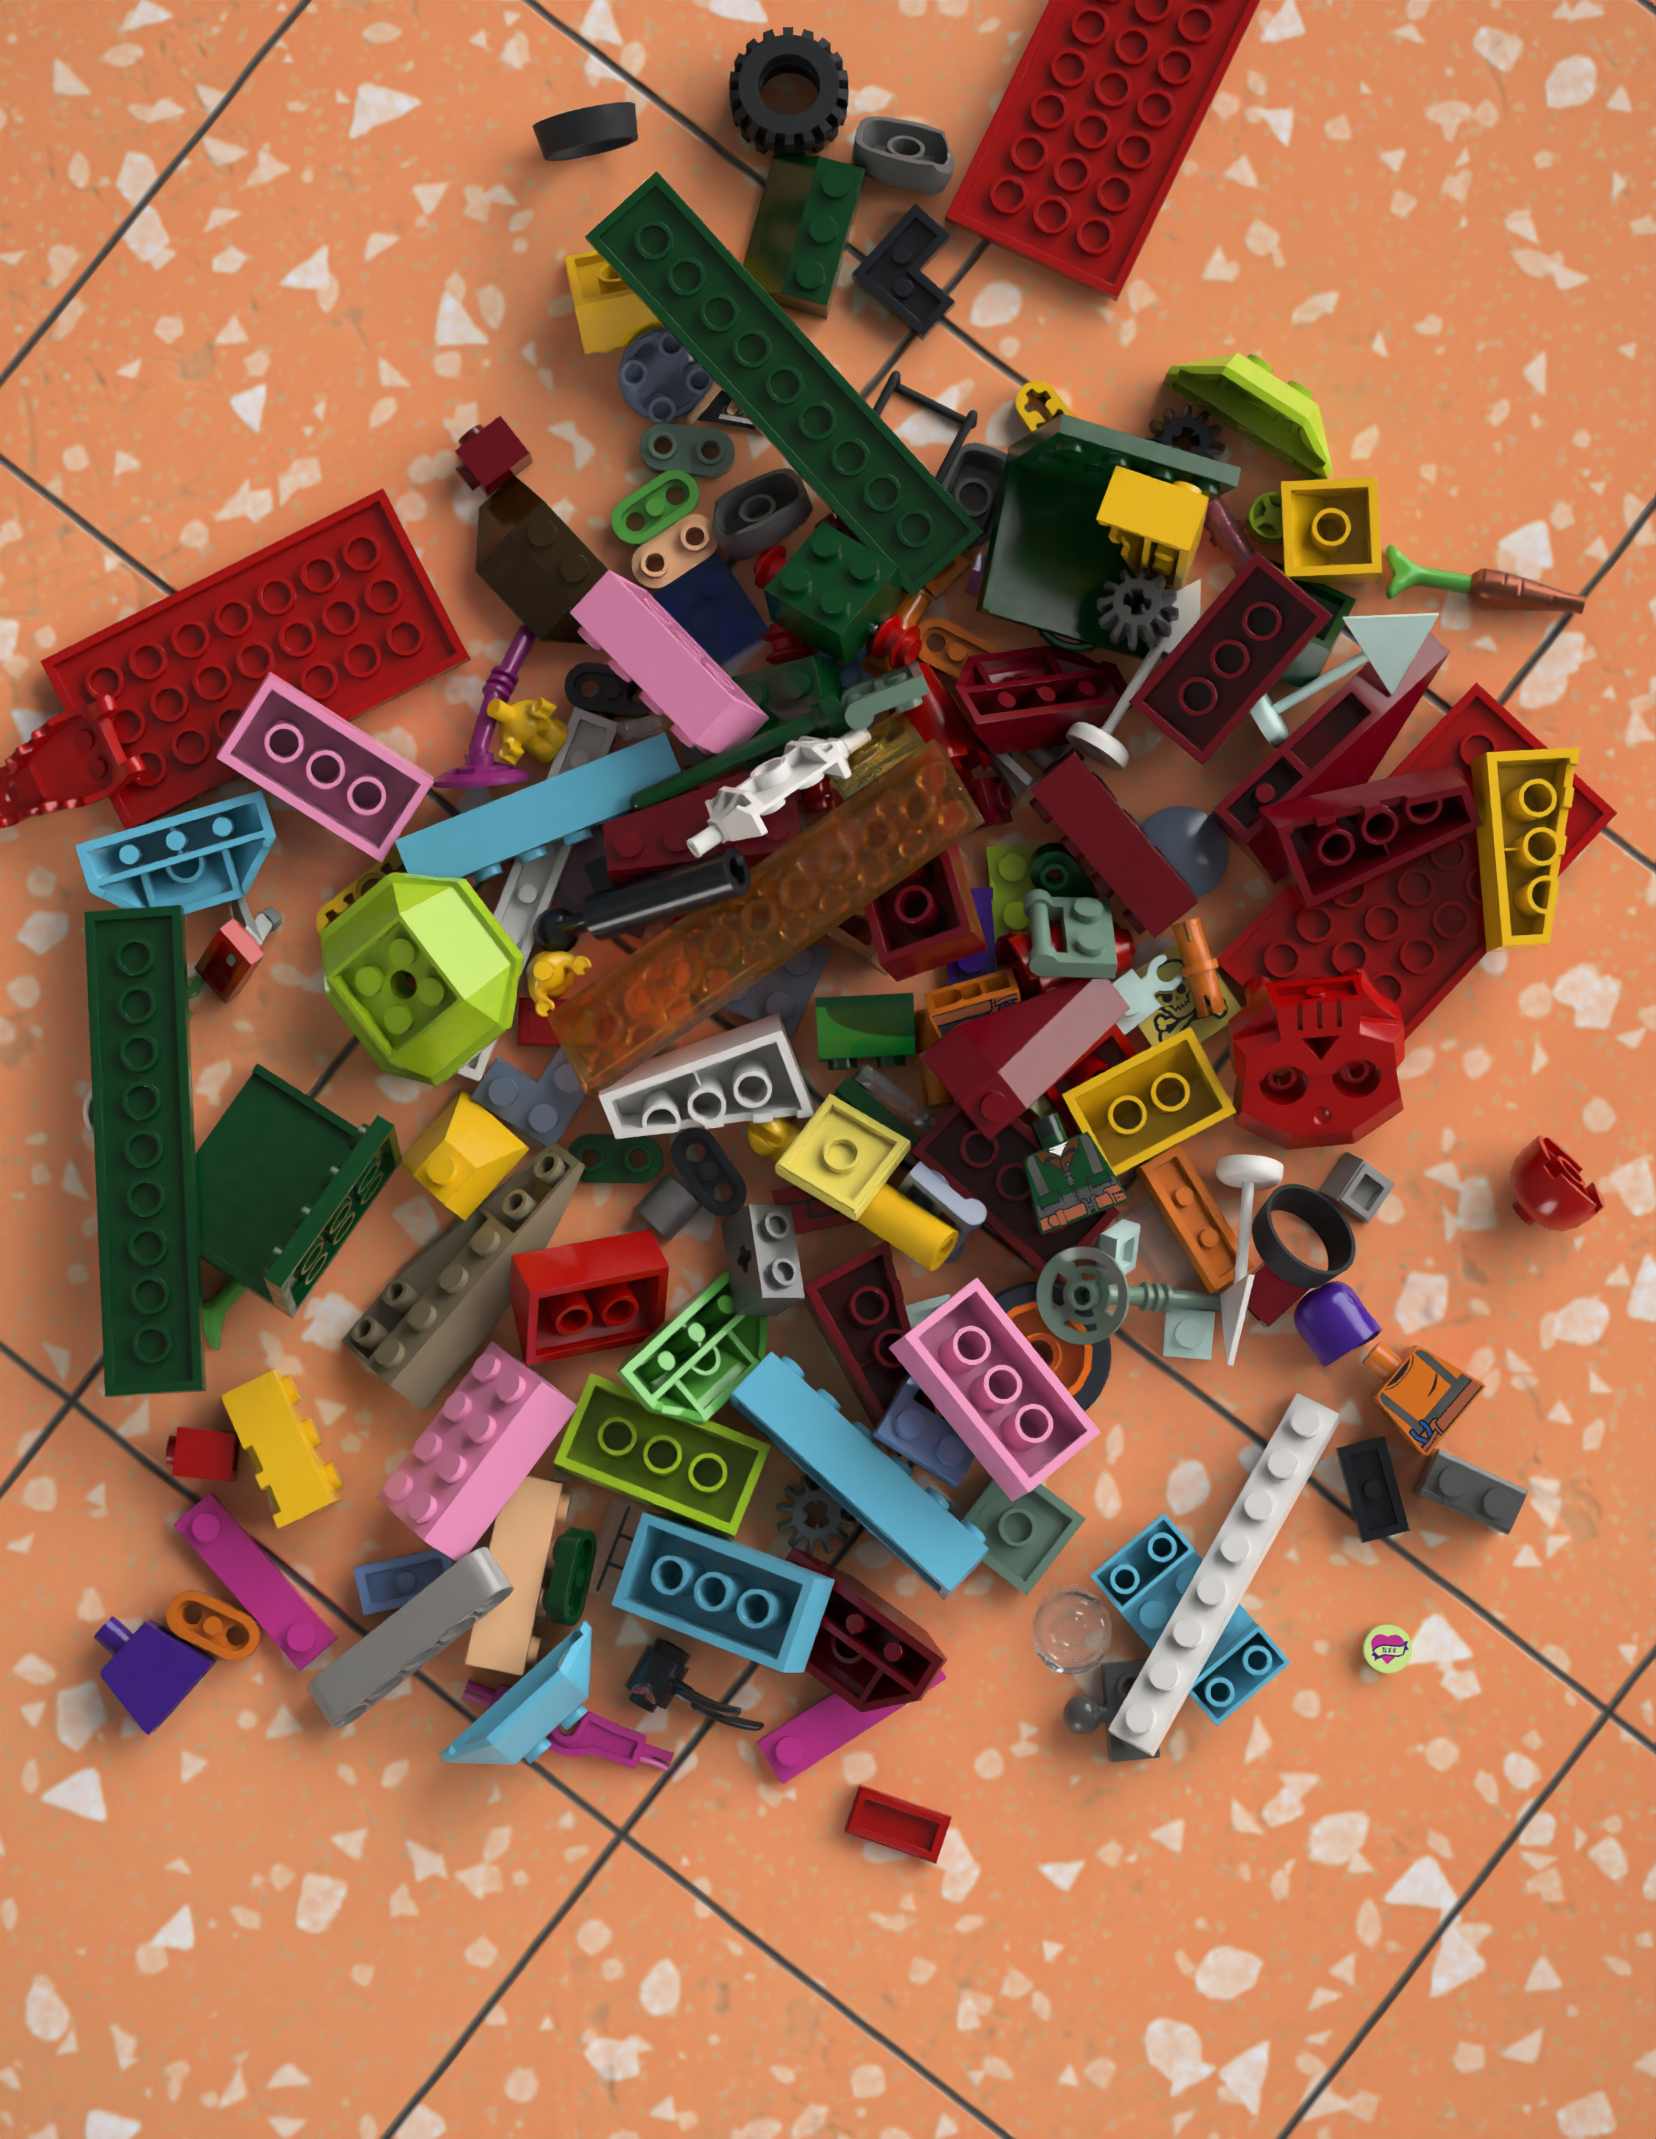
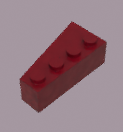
[1029,747,1199,939]
[1258,765,1483,909]
[603,768,804,885]
[803,1241,936,1457]

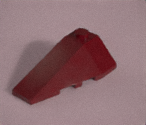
[919,977,1130,1140]

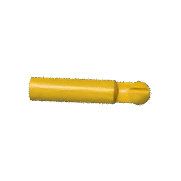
[747,1113,959,1272]

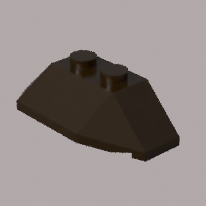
[475,475,608,645]

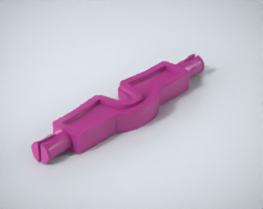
[462,1679,674,1772]

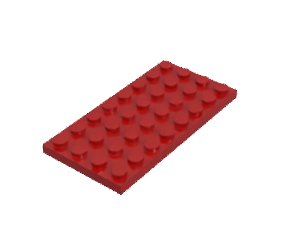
[945,0,1261,302]
[40,488,471,830]
[1217,682,1617,1069]

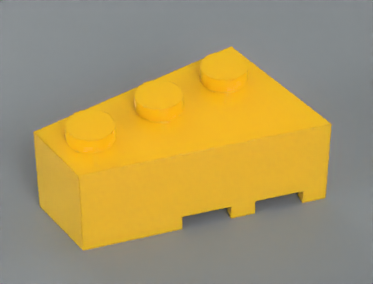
[1096,465,1209,591]
[221,1369,344,1529]

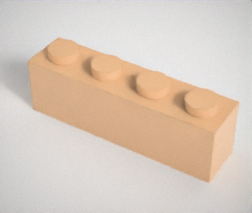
[465,1474,571,1676]

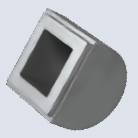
[634,1173,702,1241]

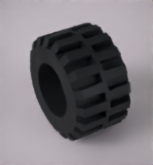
[729,27,849,157]

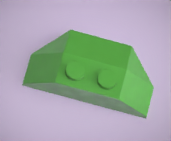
[616,1268,768,1425]

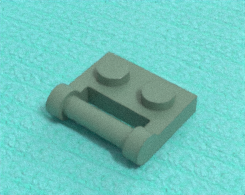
[840,661,930,730]
[1023,889,1118,979]

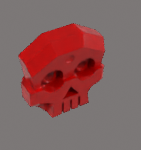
[1228,967,1405,1150]

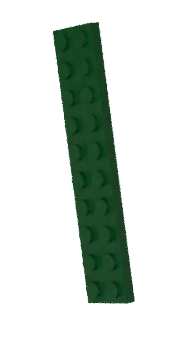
[585,171,984,598]
[84,905,206,1398]

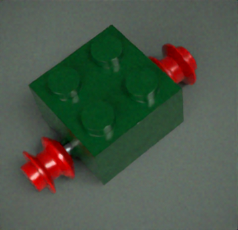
[753,522,922,669]
[731,623,855,814]

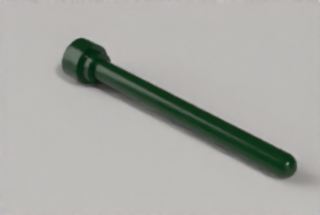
[629,690,849,811]

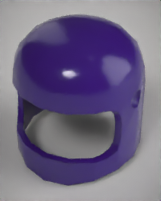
[1294,1281,1383,1367]

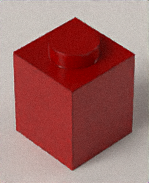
[166,1426,241,1482]

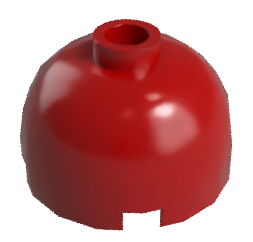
[1510,1135,1605,1232]

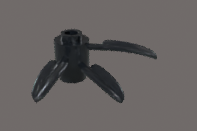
[624,1637,764,1731]

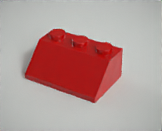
[510,1229,669,1366]

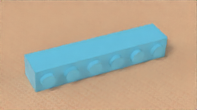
[395,732,682,883]
[729,1351,989,1600]

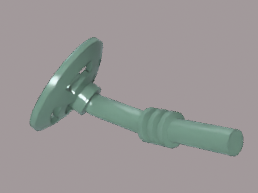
[1036,1246,1221,1345]

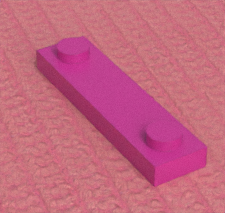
[173,1492,339,1671]
[757,1670,946,1784]

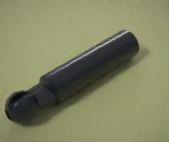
[533,848,751,952]

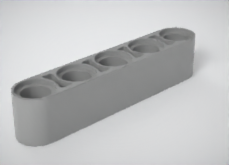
[306,1547,514,1730]

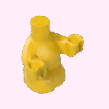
[487,697,568,766]
[526,951,592,1017]

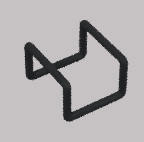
[873,371,978,485]

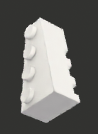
[598,1013,814,1139]

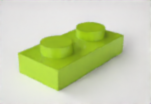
[986,843,1036,944]

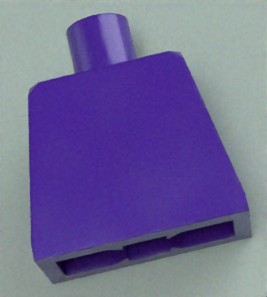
[94,1616,217,1735]

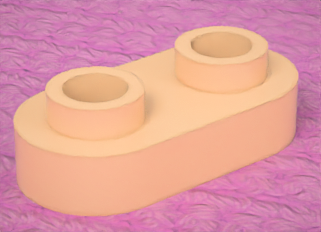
[631,514,719,591]

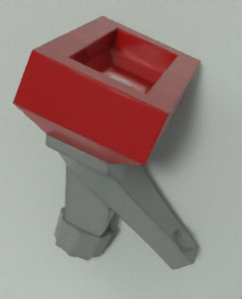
[194,897,282,1004]

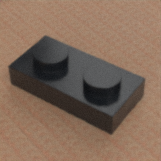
[1335,1436,1410,1543]

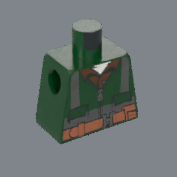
[1022,1113,1129,1236]

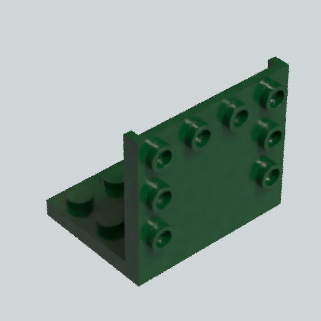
[976,414,1241,660]
[196,1063,402,1318]

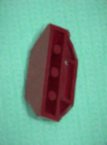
[952,645,1133,755]
[785,1548,947,1712]

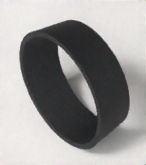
[532,102,638,161]
[1252,1184,1356,1289]

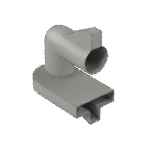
[983,743,1066,799]

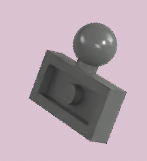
[1063,1659,1160,1762]

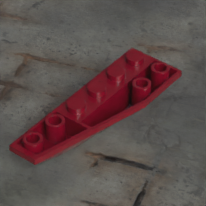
[1208,631,1450,885]

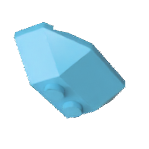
[75,790,277,914]
[439,1620,593,1765]

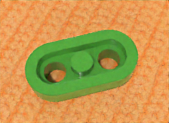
[611,470,699,547]

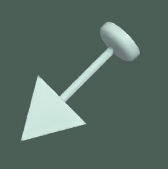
[1250,613,1439,749]

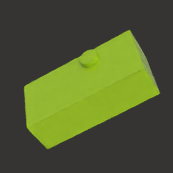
[553,1373,771,1540]

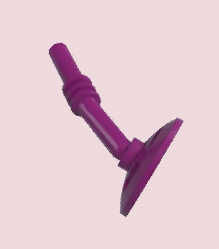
[433,625,536,788]

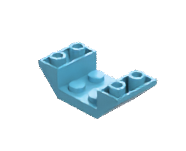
[1089,1512,1291,1726]

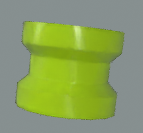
[1246,492,1283,546]

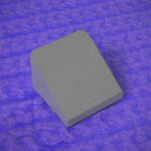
[1320,1152,1395,1224]

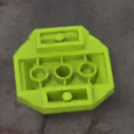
[320,872,524,1086]

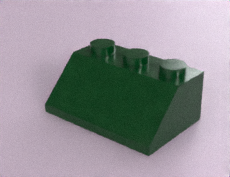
[743,156,865,319]

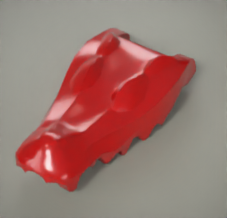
[0,695,146,829]

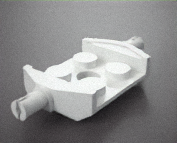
[687,729,872,858]

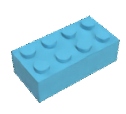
[611,1512,835,1673]

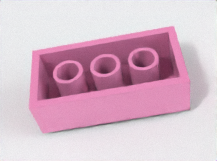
[570,570,769,757]
[216,671,434,863]
[889,1278,1101,1502]
[376,1341,578,1562]

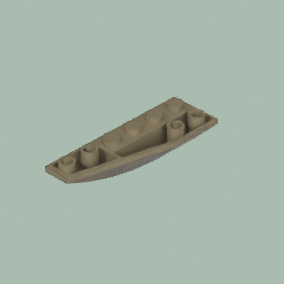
[341,1141,585,1411]

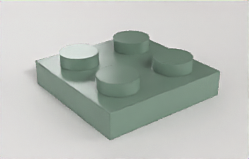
[960,1479,1086,1596]

